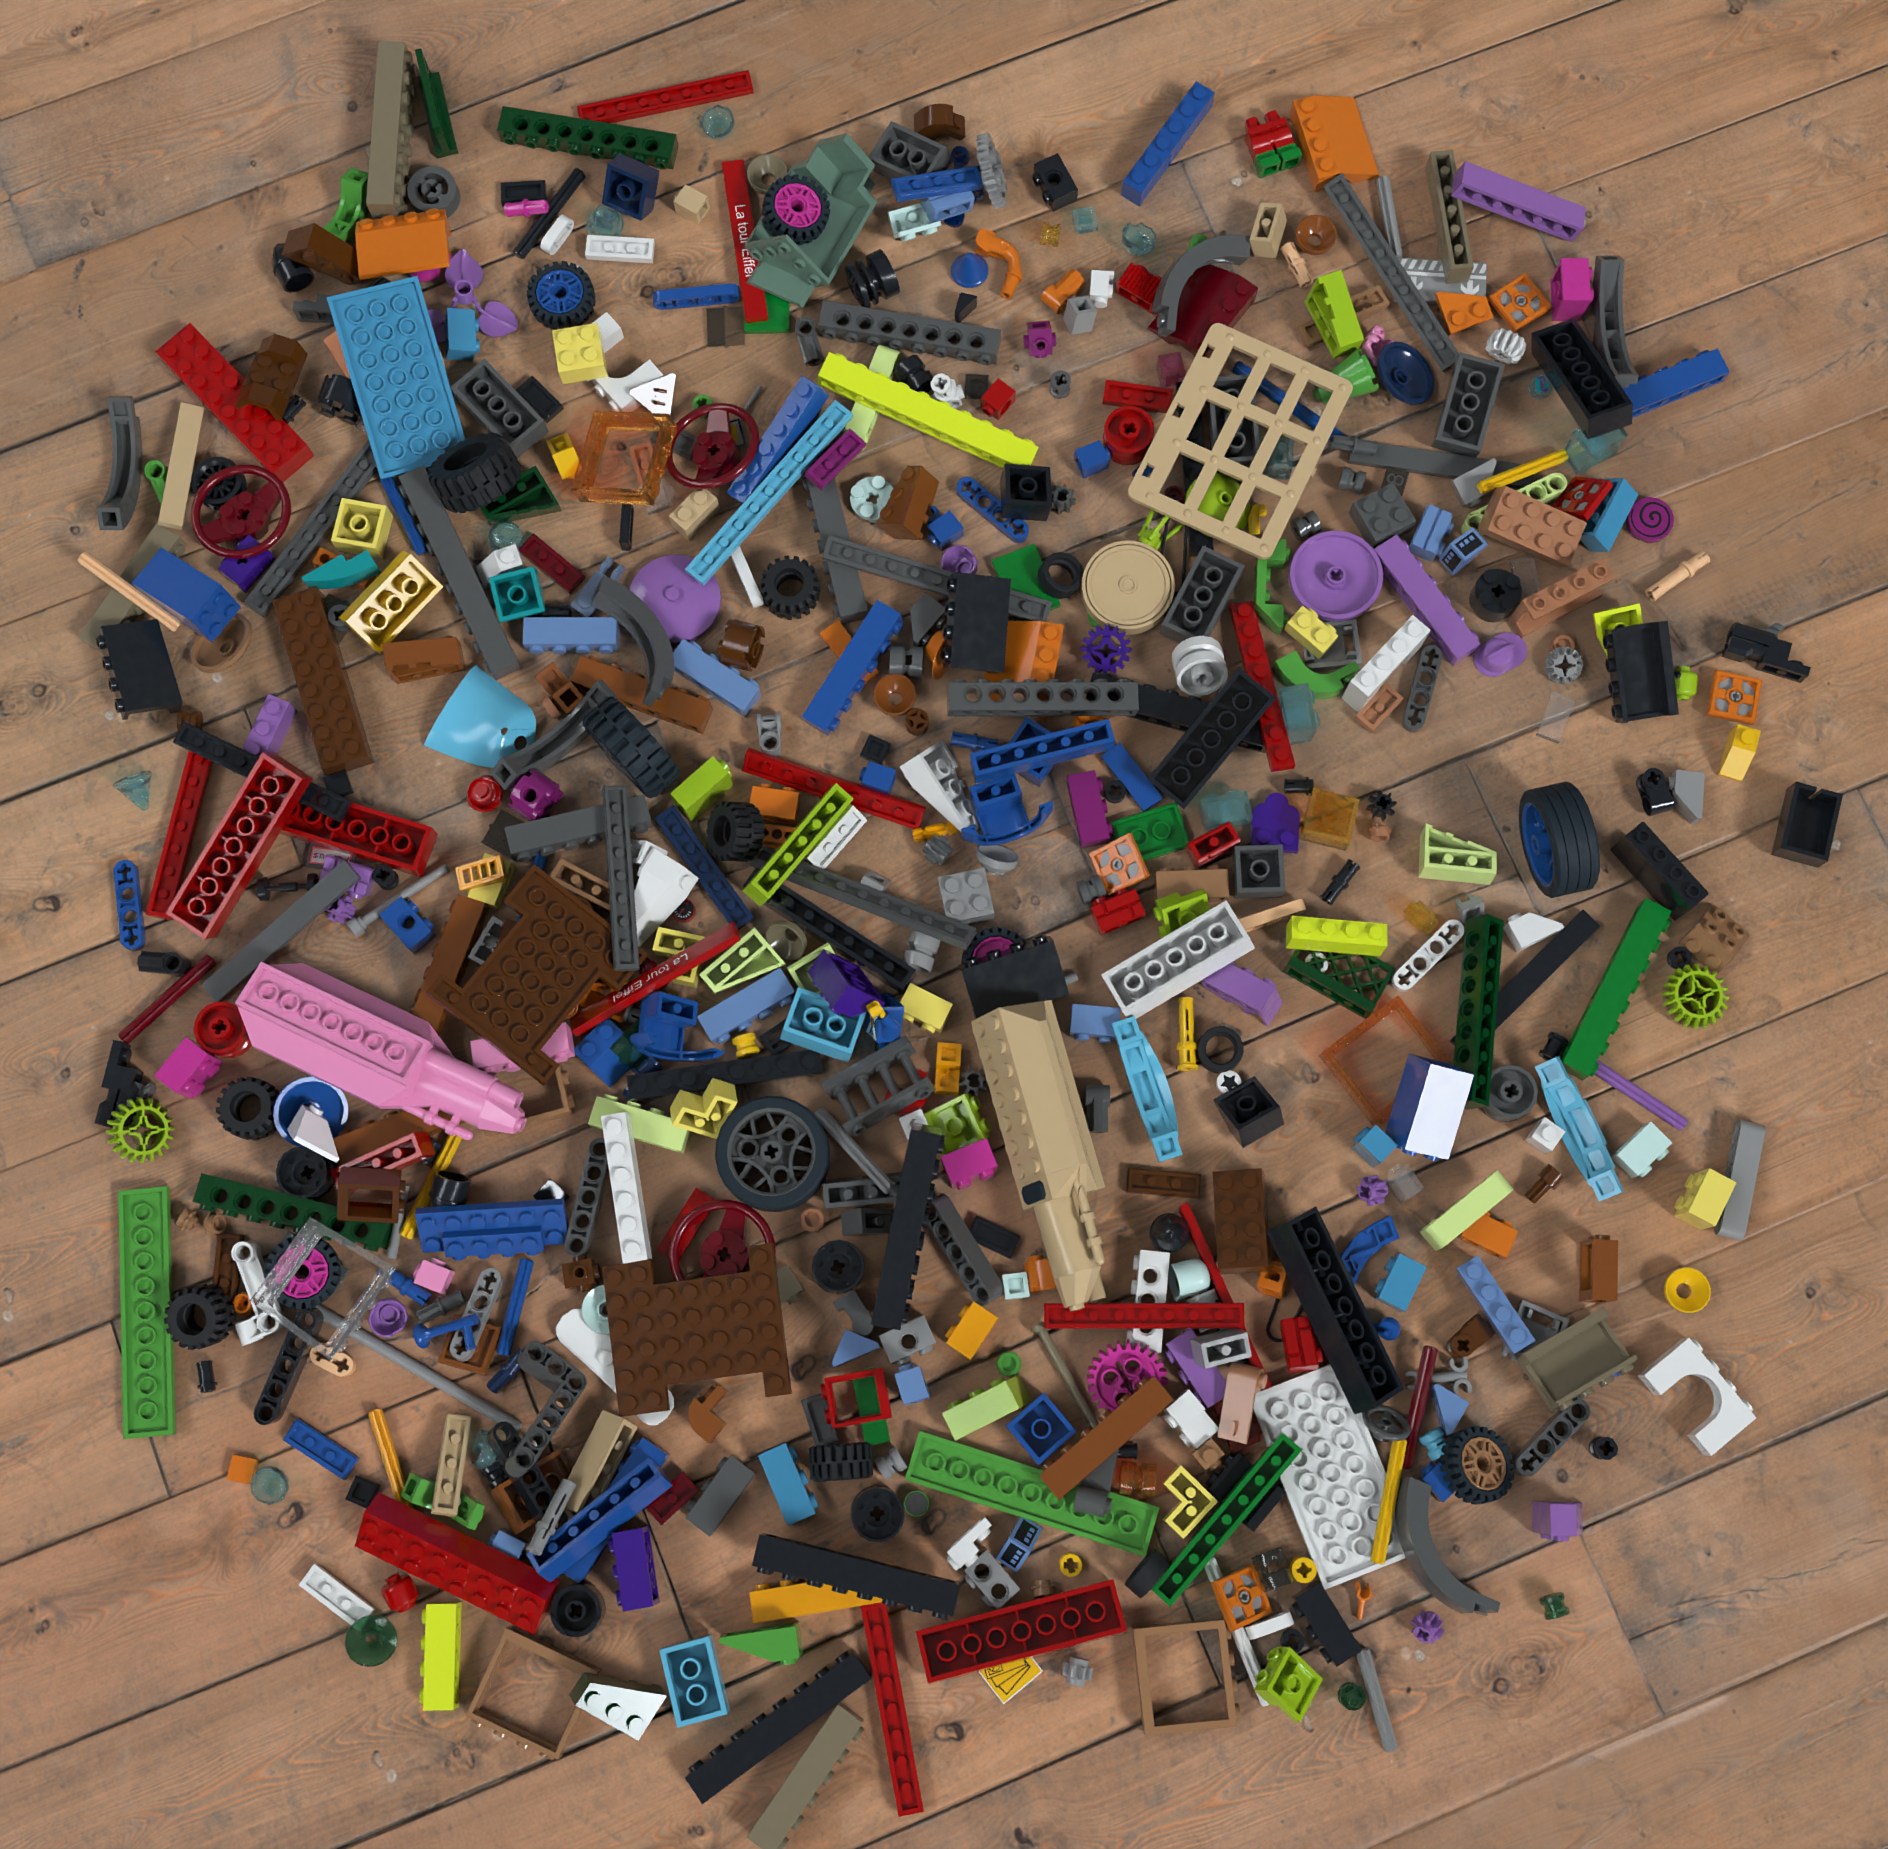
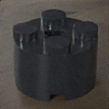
[316,374,362,425]
[1469,569,1522,623]
[550,1582,606,1637]

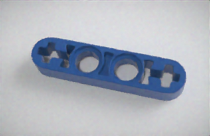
[652,284,740,310]
[957,477,1029,543]
[114,860,146,951]

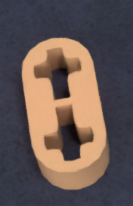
[310,1343,356,1377]

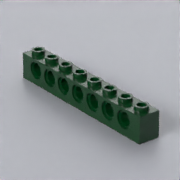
[497,106,679,170]
[1453,914,1504,1110]
[193,1173,393,1252]

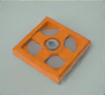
[1488,273,1553,333]
[1706,670,1762,725]
[1089,833,1150,897]
[1210,1564,1273,1632]

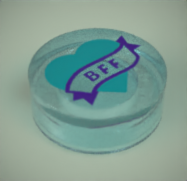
[1529,374,1553,399]

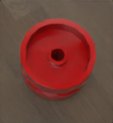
[1103,406,1154,465]
[193,1002,252,1058]

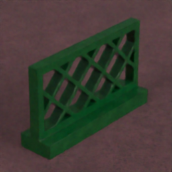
[415,48,459,158]
[1283,949,1396,1020]

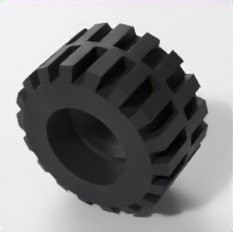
[760,556,820,620]
[706,801,765,862]
[216,1076,280,1140]
[164,1284,236,1350]
[809,1442,873,1482]

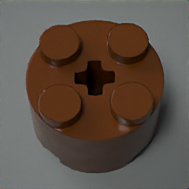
[717,619,765,672]

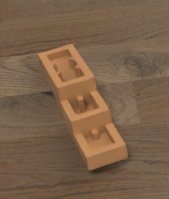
[1296,285,1390,348]

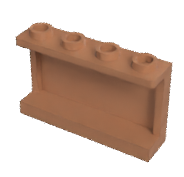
[1510,558,1615,638]

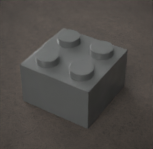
[1349,483,1416,549]
[1232,845,1285,899]

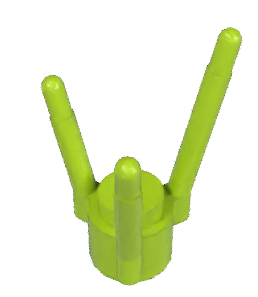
[1137,509,1185,550]

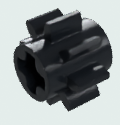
[1366,790,1397,821]

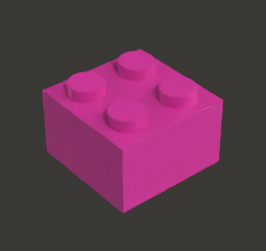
[1550,258,1594,321]
[154,1037,223,1099]
[941,1138,998,1190]

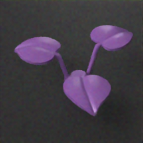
[428,249,518,344]

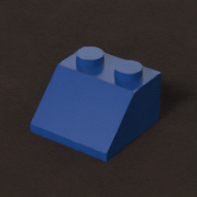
[574,1018,644,1088]

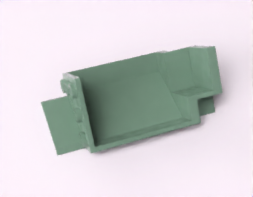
[744,133,877,308]

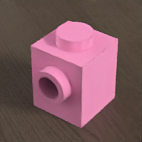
[413,1257,455,1295]

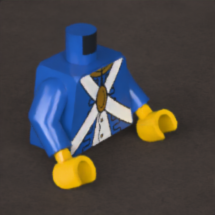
[866,993,904,1052]

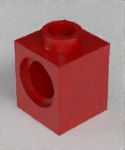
[981,378,1016,420]

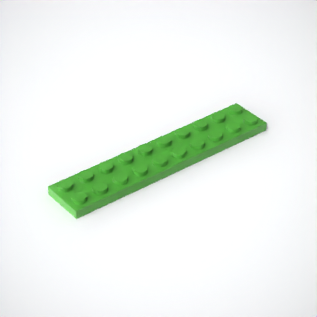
[118,1186,176,1439]
[905,1431,1160,1557]

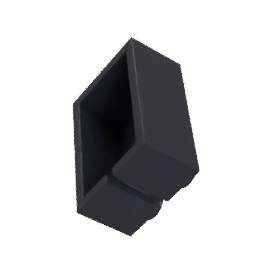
[1771,782,1843,868]

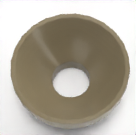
[747,154,788,194]
[765,920,807,961]

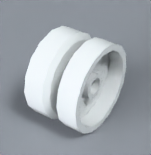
[1172,636,1228,696]

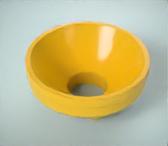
[1664,1267,1711,1313]

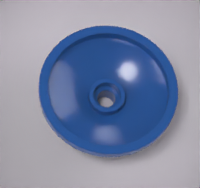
[273,1076,348,1147]

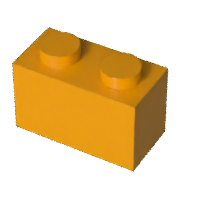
[945,1301,998,1360]

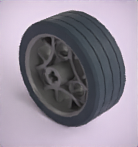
[715,1096,830,1212]

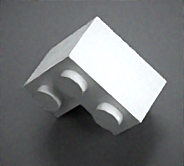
[1162,1389,1219,1449]

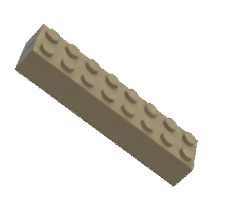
[366,42,418,219]

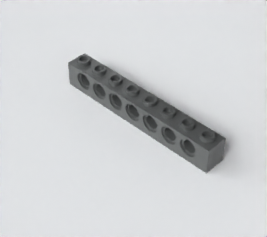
[818,300,1001,365]
[947,679,1139,717]

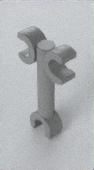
[1404,1357,1472,1394]

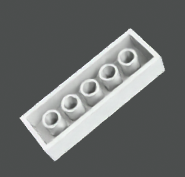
[1101,901,1255,1019]

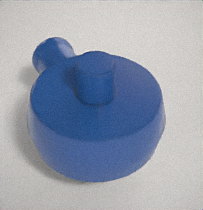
[1373,1317,1401,1341]

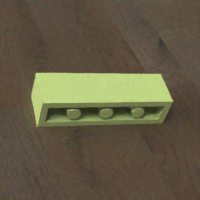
[588,1094,691,1154]

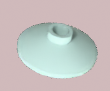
[582,1285,610,1335]

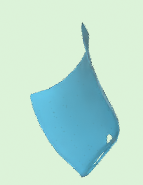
[424,665,536,768]

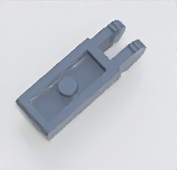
[570,557,625,617]

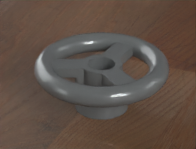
[1362,1405,1411,1442]

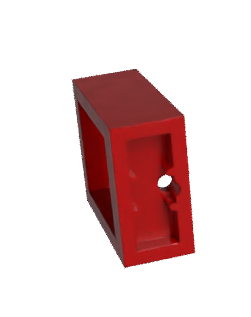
[820,1367,893,1429]

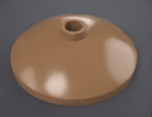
[191,613,252,673]

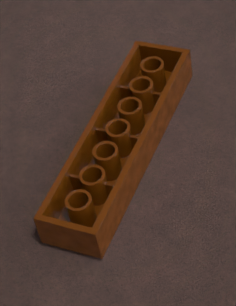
[272,586,374,775]

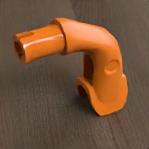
[975,229,1023,300]

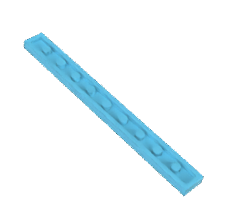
[685,400,853,586]

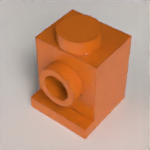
[1256,1258,1289,1300]

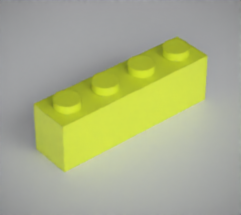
[1286,916,1387,956]
[419,1602,462,1711]

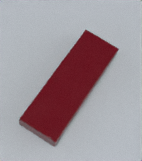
[518,533,585,594]

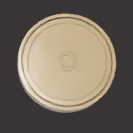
[1081,541,1175,635]

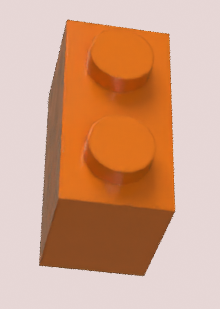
[750,784,801,825]
[1456,1212,1518,1259]

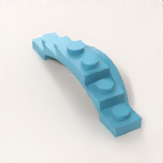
[1111,1016,1183,1163]
[1535,1056,1624,1202]

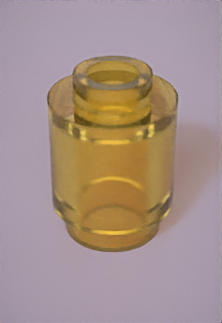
[1403,900,1440,935]

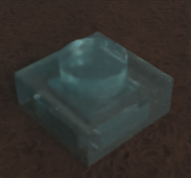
[1072,206,1098,235]

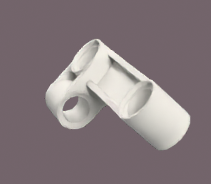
[231,1240,287,1346]

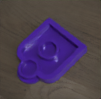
[1250,793,1300,854]

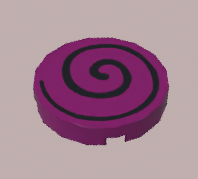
[1626,497,1674,543]

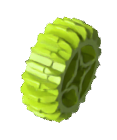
[1661,964,1730,1029]
[106,1097,175,1163]

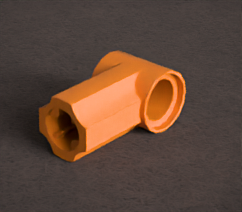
[1040,269,1085,314]

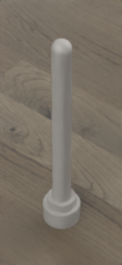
[346,864,449,938]

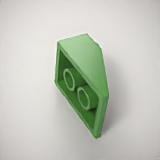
[719,1622,803,1665]

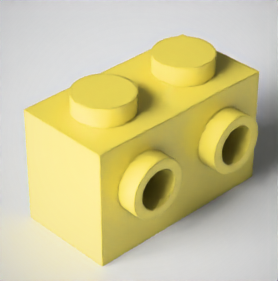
[1284,606,1338,660]

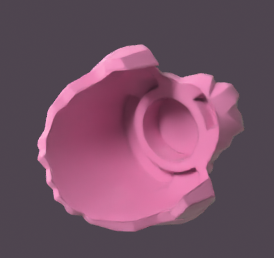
[1360,325,1395,367]

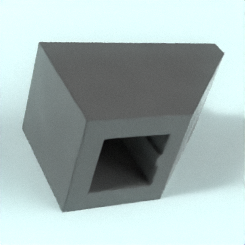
[910,592,947,647]

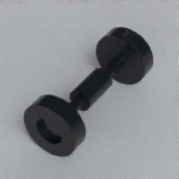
[257,873,319,901]

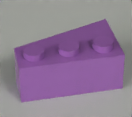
[1200,962,1283,1027]
[1532,1501,1583,1541]

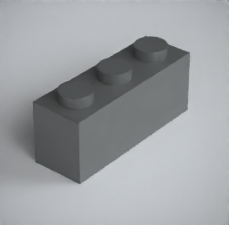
[686,1455,757,1537]

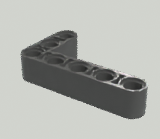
[505,1341,587,1478]

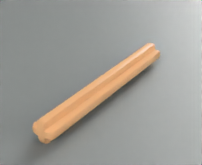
[78,552,181,632]

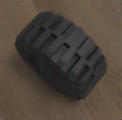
[428,432,521,513]

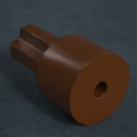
[1525,1164,1565,1203]

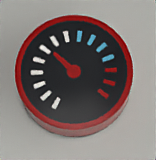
[672,899,696,923]

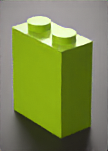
[670,756,733,822]

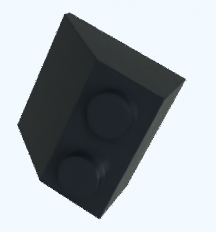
[1213,1076,1284,1148]

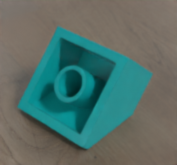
[489,566,546,623]

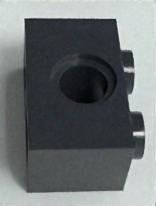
[1032,153,1078,212]

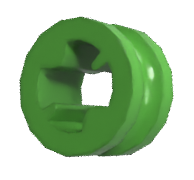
[692,395,713,418]

